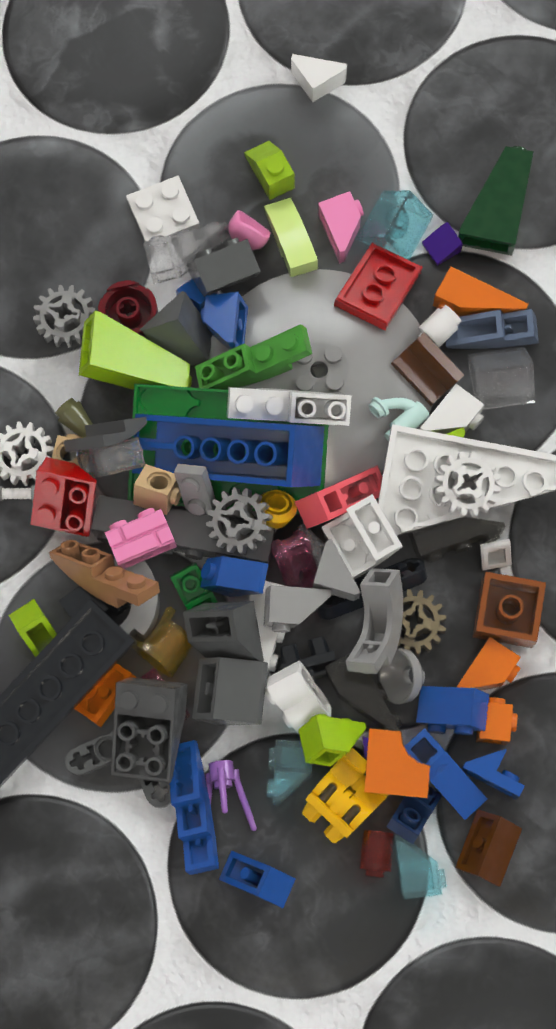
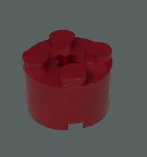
[98,280,158,339]

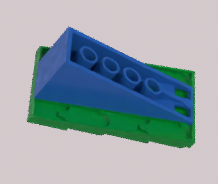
[127,384,329,514]

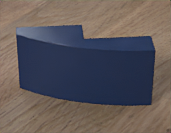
[386,785,442,844]

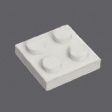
[126,176,200,248]

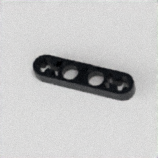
[316,558,428,620]

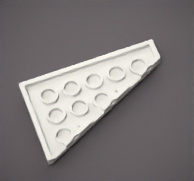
[378,424,556,535]

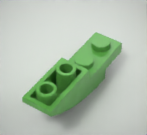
[195,324,312,390]

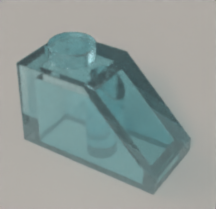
[393,835,446,900]

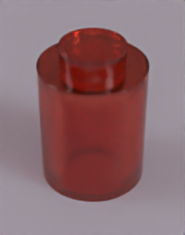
[360,830,394,878]

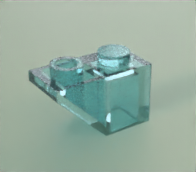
[267,740,312,806]

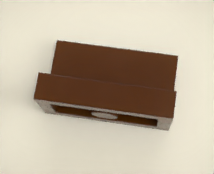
[391,332,464,406]
[455,810,522,887]

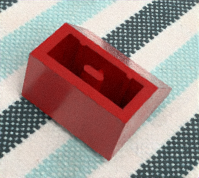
[30,457,97,537]

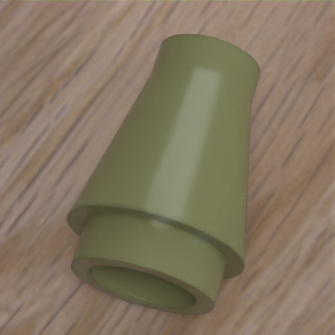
[55,398,93,438]

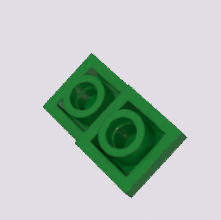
[169,562,217,610]

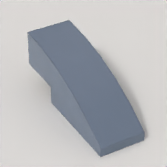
[446,309,539,349]

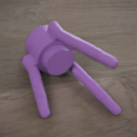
[205,760,257,831]

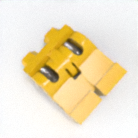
[302,748,390,843]

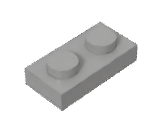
[174,464,216,516]

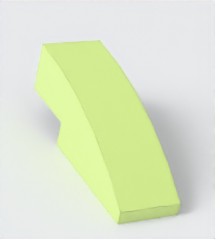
[264,198,318,277]

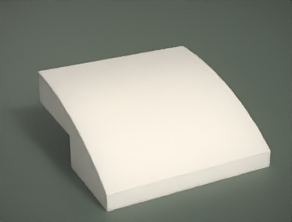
[322,494,403,579]

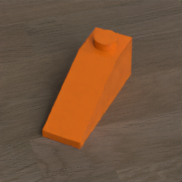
[433,266,529,317]

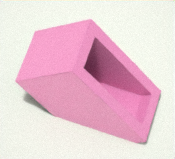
[318,191,364,264]

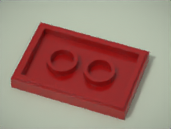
[334,243,423,331]

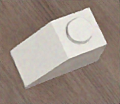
[420,384,484,434]

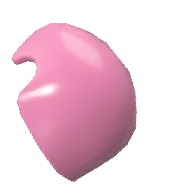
[228,210,271,251]

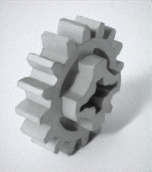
[33,285,96,348]
[206,487,273,554]

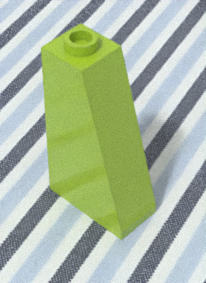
[79,311,192,390]

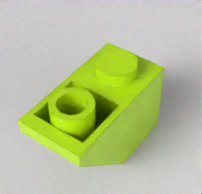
[299,714,367,767]

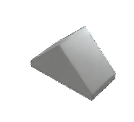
[313,539,361,601]

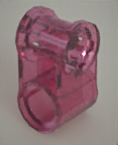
[271,530,318,588]

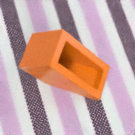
[457,637,521,691]

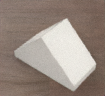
[291,54,347,102]

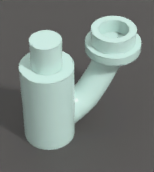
[368,397,430,441]

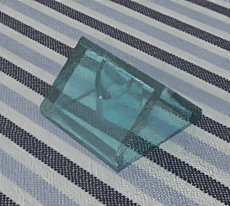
[357,190,433,260]

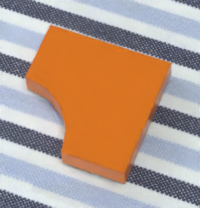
[364,728,431,798]

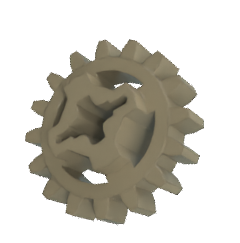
[397,589,446,656]

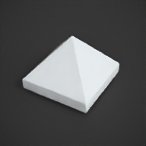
[480,539,512,571]

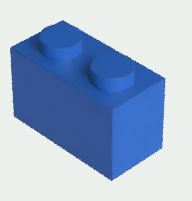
[416,686,489,736]

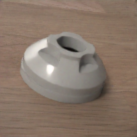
[378,648,425,704]

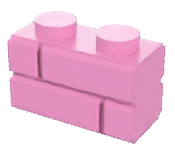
[104,508,177,569]

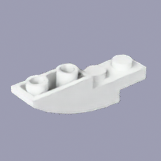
[227,387,352,426]

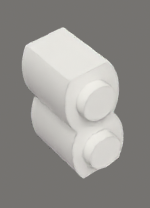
[265,661,332,734]

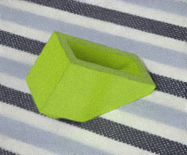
[244,141,295,200]
[8,599,57,657]

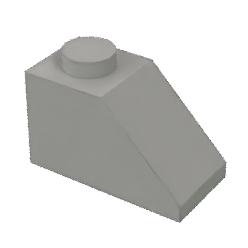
[264,585,331,633]

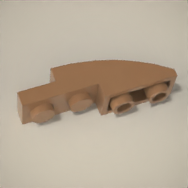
[49,540,160,608]

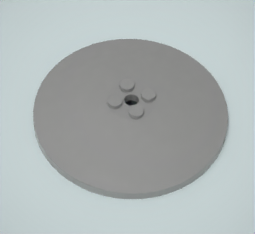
[208,269,432,488]

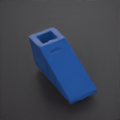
[405,728,487,820]

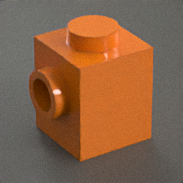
[476,697,518,745]

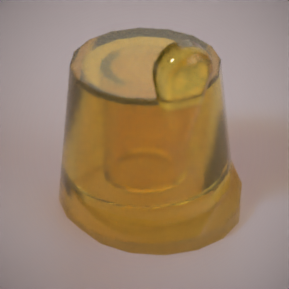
[132,606,193,678]

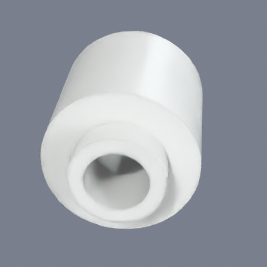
[418,305,462,347]

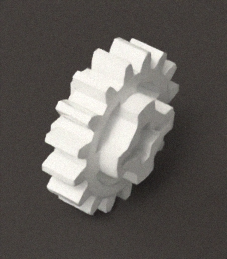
[0,422,54,486]
[434,451,502,518]

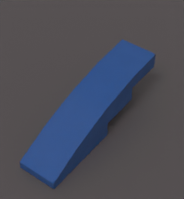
[169,740,219,875]

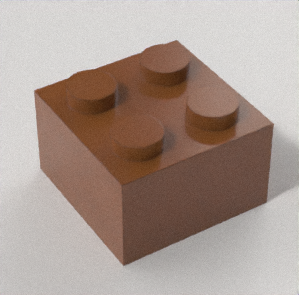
[472,572,546,648]

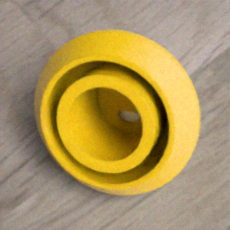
[259,490,297,529]

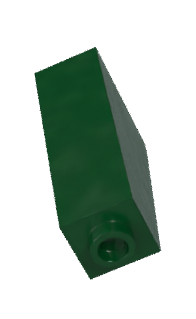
[458,146,534,256]

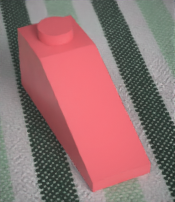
[295,465,382,529]

